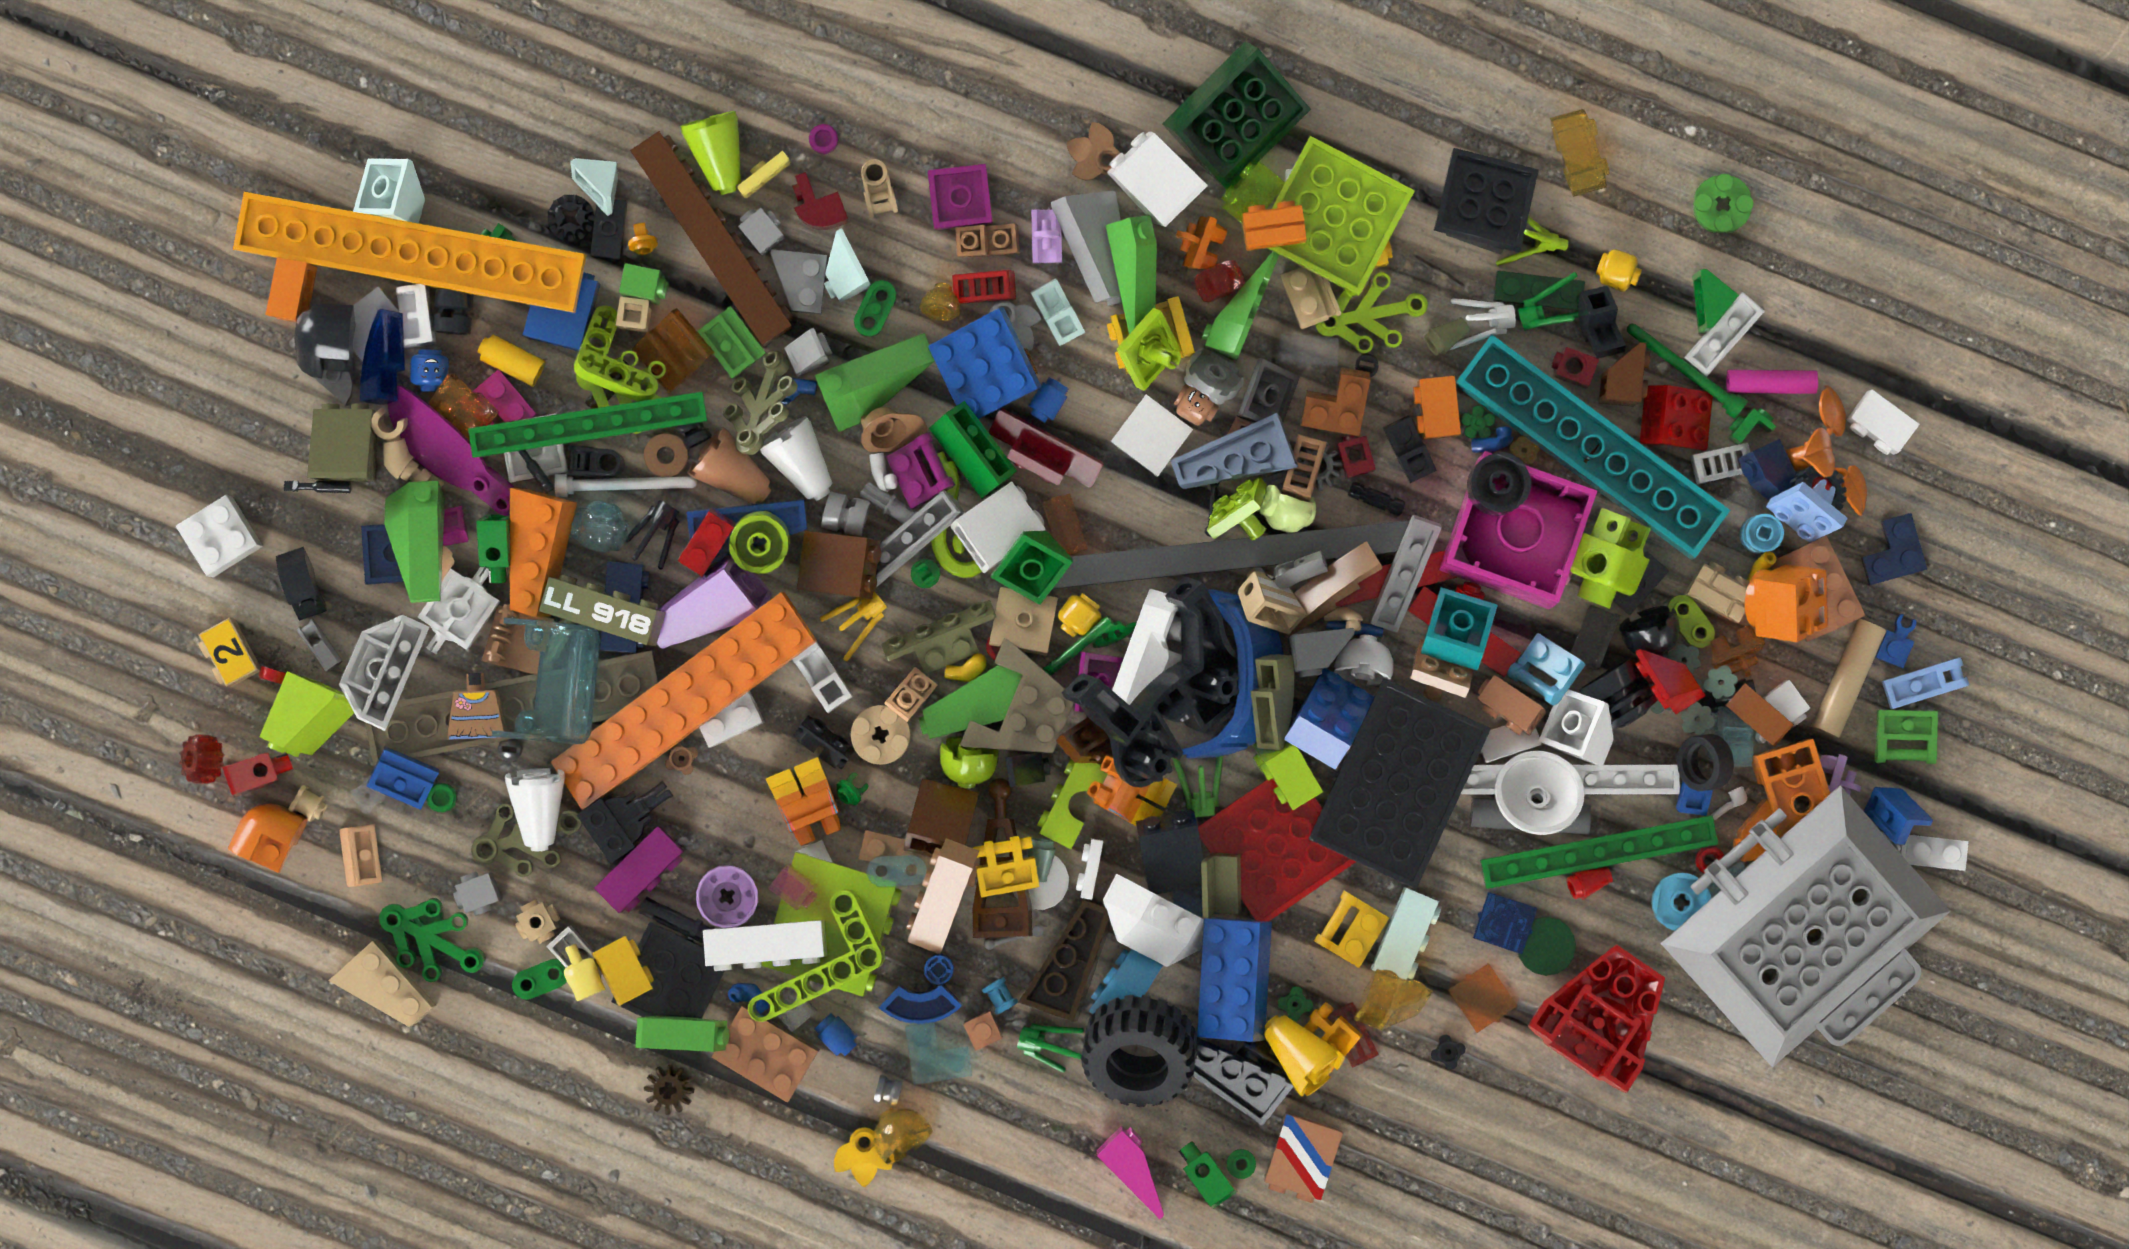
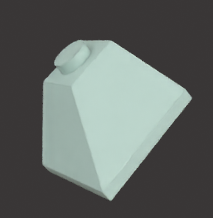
[353,159,425,224]
[824,228,870,303]

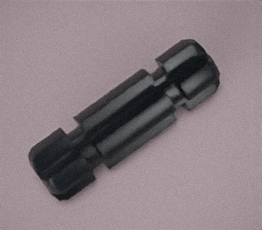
[1348,482,1405,516]

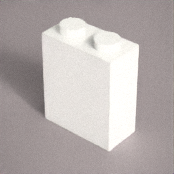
[950,481,1046,573]

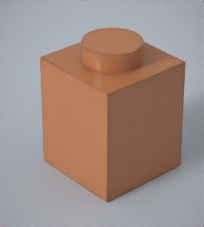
[963,1009,1003,1051]

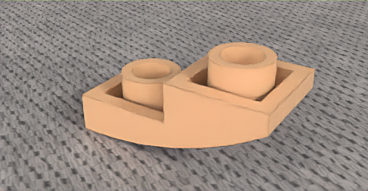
[884,667,938,722]

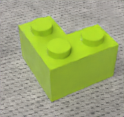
[1252,741,1323,810]

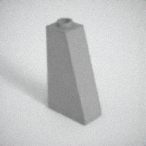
[1051,191,1122,306]

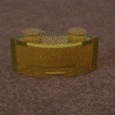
[1550,109,1610,197]

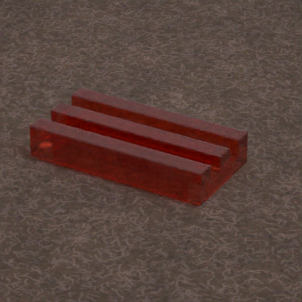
[1328,1001,1379,1068]

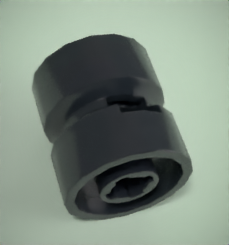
[432,289,474,335]

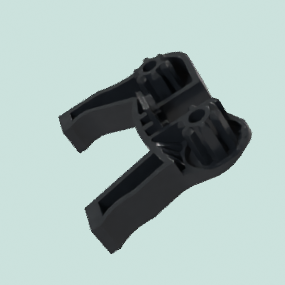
[1061,577,1240,787]

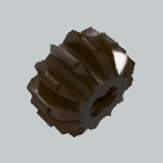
[644,1064,695,1115]

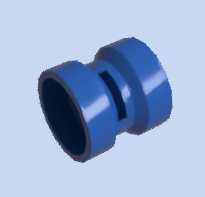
[924,954,954,985]

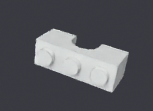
[792,642,854,713]

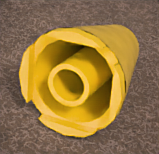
[1264,1015,1345,1097]

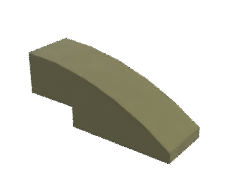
[1251,654,1294,750]

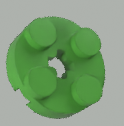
[1693,174,1754,233]

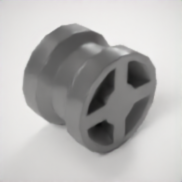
[873,1075,904,1109]

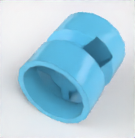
[1739,514,1784,554]

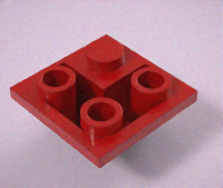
[1635,649,1706,715]

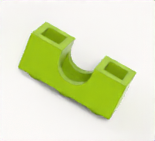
[1037,759,1108,849]

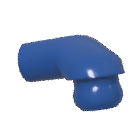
[776,377,818,405]
[1471,427,1514,453]
[728,983,770,1014]

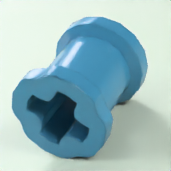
[981,976,1018,1015]

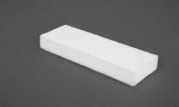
[1683,292,1765,377]

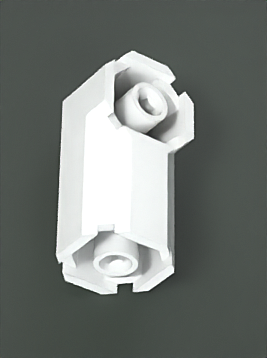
[1112,589,1182,719]

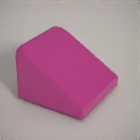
[443,506,469,546]

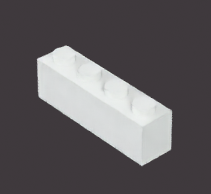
[703,920,827,971]

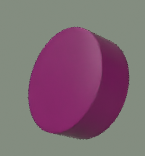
[809,124,839,155]

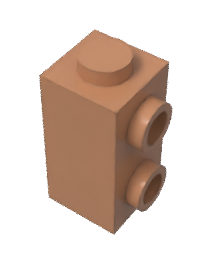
[1478,675,1546,736]

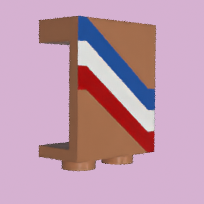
[1263,1112,1343,1203]

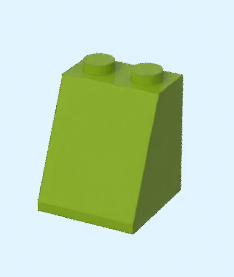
[259,671,354,757]

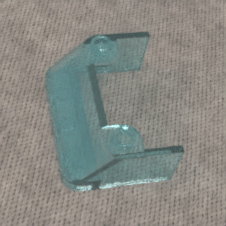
[492,618,600,744]

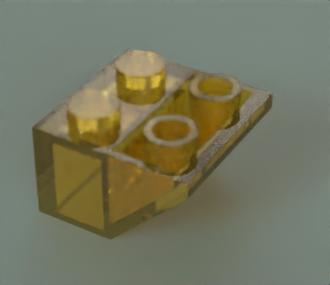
[1354,969,1433,1030]

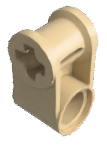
[861,159,898,218]

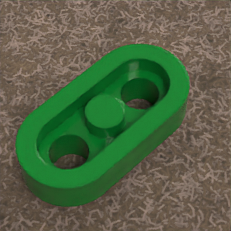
[854,280,897,337]
[512,958,567,1000]

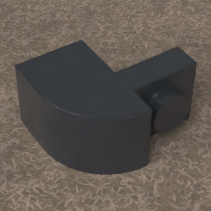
[1578,285,1626,359]
[276,547,327,621]

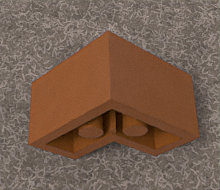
[1301,367,1371,436]

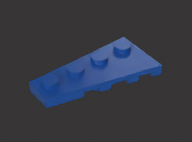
[687,499,808,563]

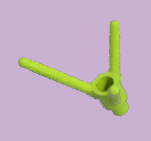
[1496,216,1569,266]

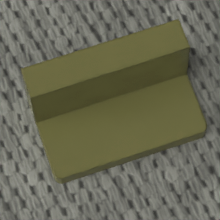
[1201,852,1242,918]

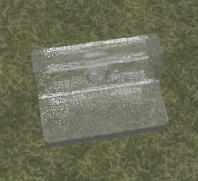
[1277,333,1339,369]

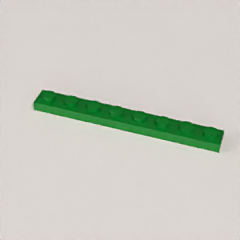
[468,392,708,458]
[1480,815,1718,889]

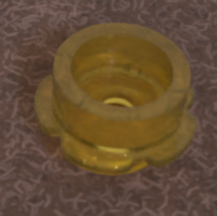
[1510,436,1539,464]

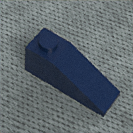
[1738,439,1796,501]

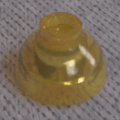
[919,282,960,321]

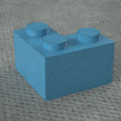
[1089,949,1163,1014]

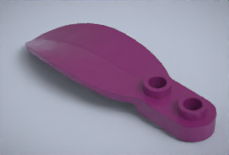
[387,385,516,516]

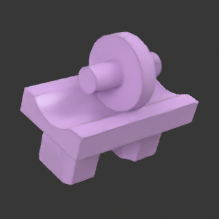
[1031,209,1062,263]
[1820,754,1862,795]

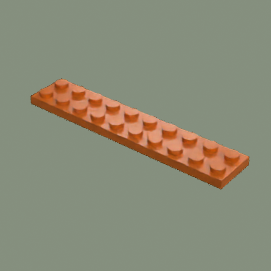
[551,592,817,810]

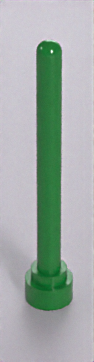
[1627,323,1748,419]

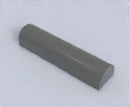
[1470,797,1591,835]

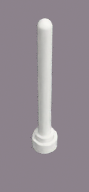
[555,474,697,498]

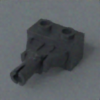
[577,781,673,864]

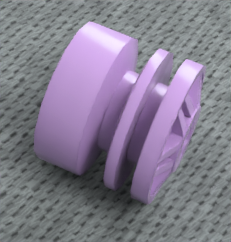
[696,865,758,928]

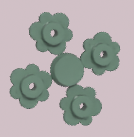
[1644,644,1738,735]

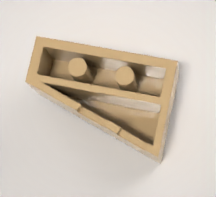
[328,940,437,1027]

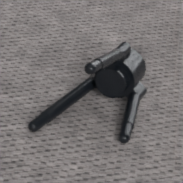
[625,500,680,570]

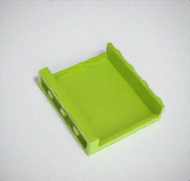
[761,852,902,997]

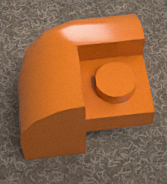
[228,803,308,873]

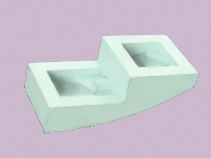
[1030,278,1085,346]

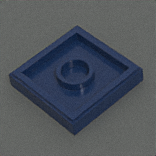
[361,524,404,585]

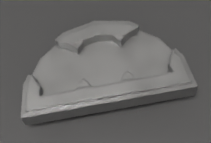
[314,370,353,406]

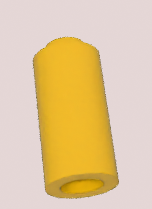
[477,334,546,387]

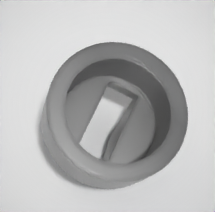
[498,738,522,761]

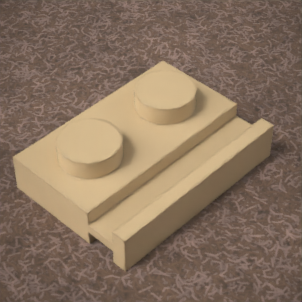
[1280,267,1341,329]

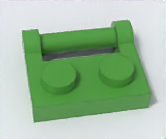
[1875,710,1938,764]

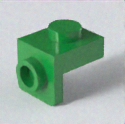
[1728,408,1777,445]

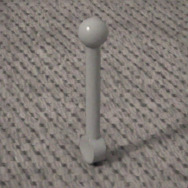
[984,925,1044,950]

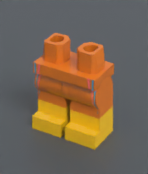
[1087,756,1178,826]
[766,757,842,846]

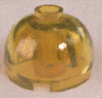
[873,1108,933,1165]

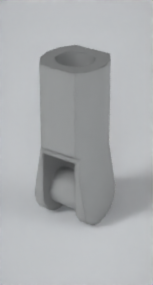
[1274,550,1328,589]
[297,618,343,672]

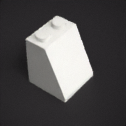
[1107,132,1208,227]

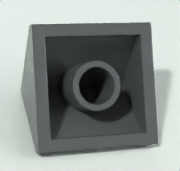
[1237,358,1300,423]

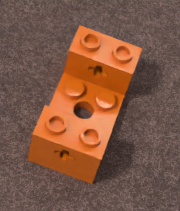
[1749,739,1830,838]

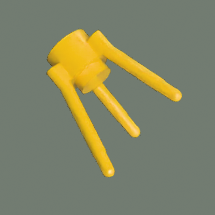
[819,592,887,661]

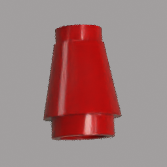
[1566,866,1613,900]

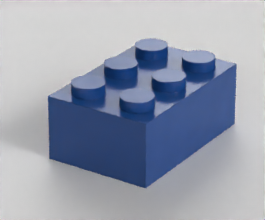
[1284,668,1374,770]

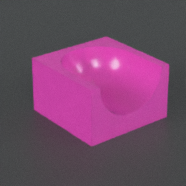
[1439,451,1597,610]

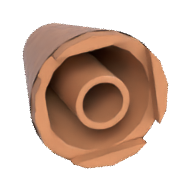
[687,427,771,504]

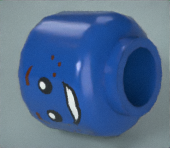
[410,350,449,392]

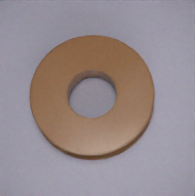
[644,433,689,477]

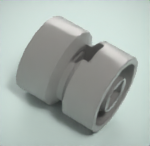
[821,491,871,537]

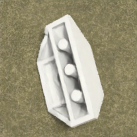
[339,615,429,731]
[1103,874,1204,967]

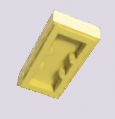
[737,150,791,198]

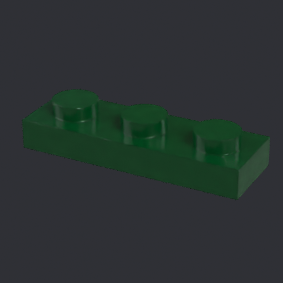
[1493,271,1585,311]

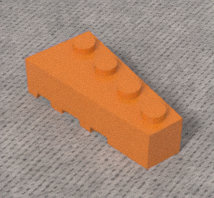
[510,488,577,617]

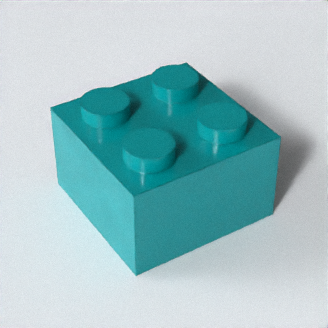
[1421,587,1498,671]

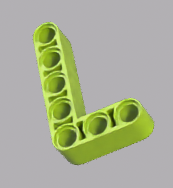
[748,889,885,1022]

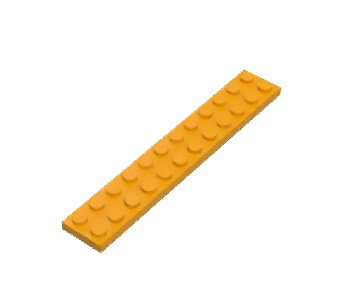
[233,192,587,313]

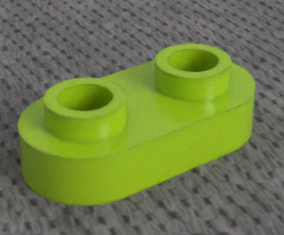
[1667,595,1715,648]

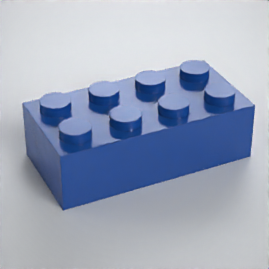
[1197,917,1272,1042]

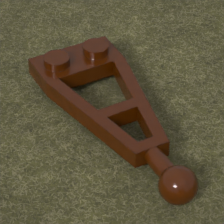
[972,778,1033,938]

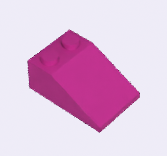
[1096,1126,1164,1219]

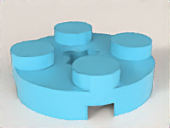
[1651,873,1712,931]

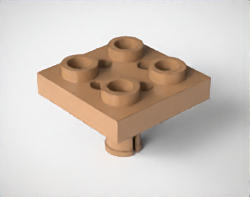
[1410,639,1473,702]

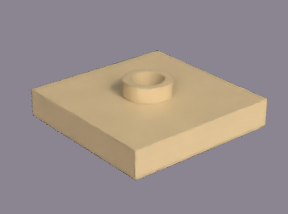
[989,587,1058,656]

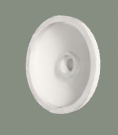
[1495,751,1584,835]

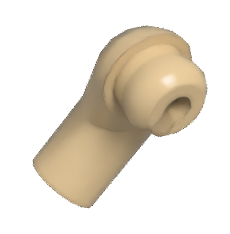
[1324,607,1363,631]

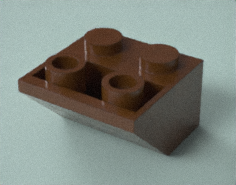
[1598,342,1650,407]

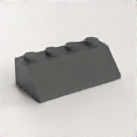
[1288,628,1355,678]

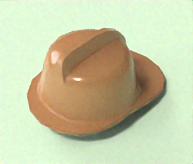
[861,407,928,452]

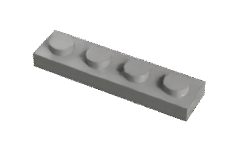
[1368,515,1442,632]

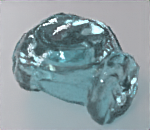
[570,500,629,552]

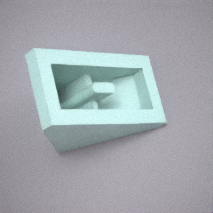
[571,158,618,216]

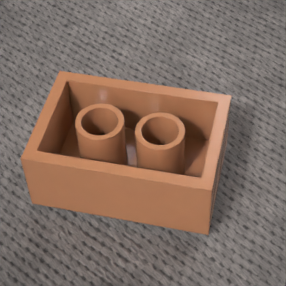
[711,1004,820,1103]

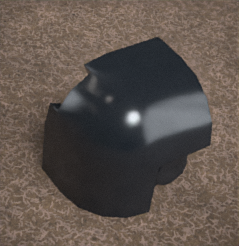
[294,304,356,379]

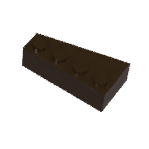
[1018,900,1111,1022]

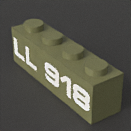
[539,574,666,646]

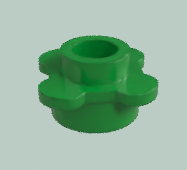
[1278,986,1313,1022]

